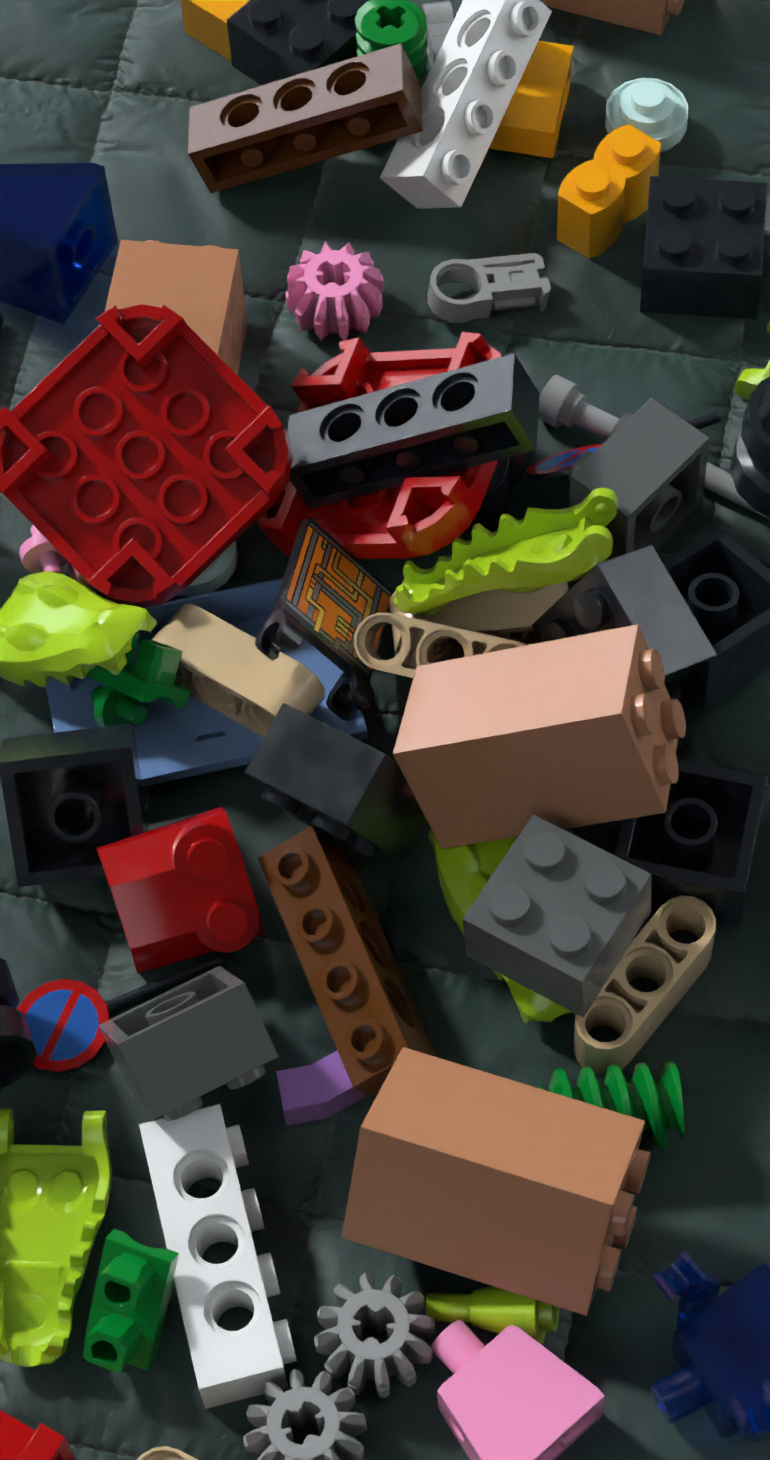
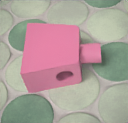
[431,1319,605,1460]

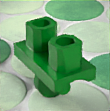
[86,631,191,727]
[83,1229,179,1372]

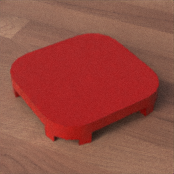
[0,304,293,608]
[257,331,502,559]

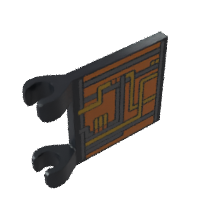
[255,517,394,721]

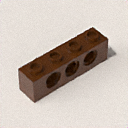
[188,43,423,194]
[257,825,438,1098]

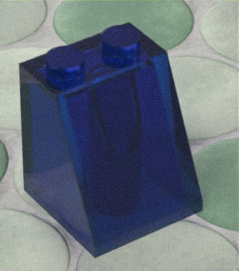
[0,163,118,325]

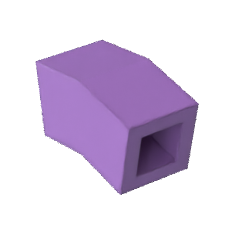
[276,1050,365,1126]

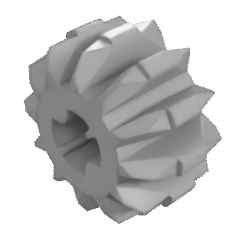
[314,1272,435,1399]
[243,1369,367,1460]

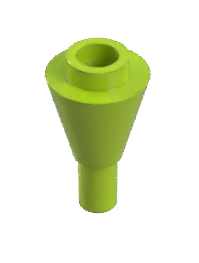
[425,1286,559,1345]

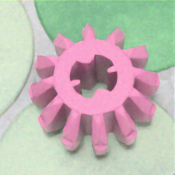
[285,242,384,341]

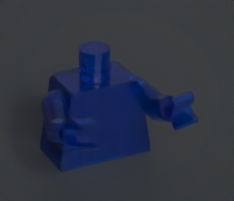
[650,1250,770,1442]

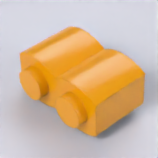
[489,41,574,158]
[557,124,661,259]

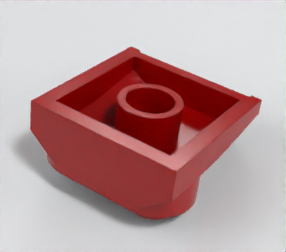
[96,807,264,974]

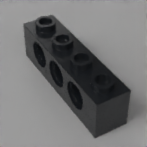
[287,353,540,509]

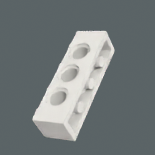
[380,0,552,209]
[139,1104,297,1409]

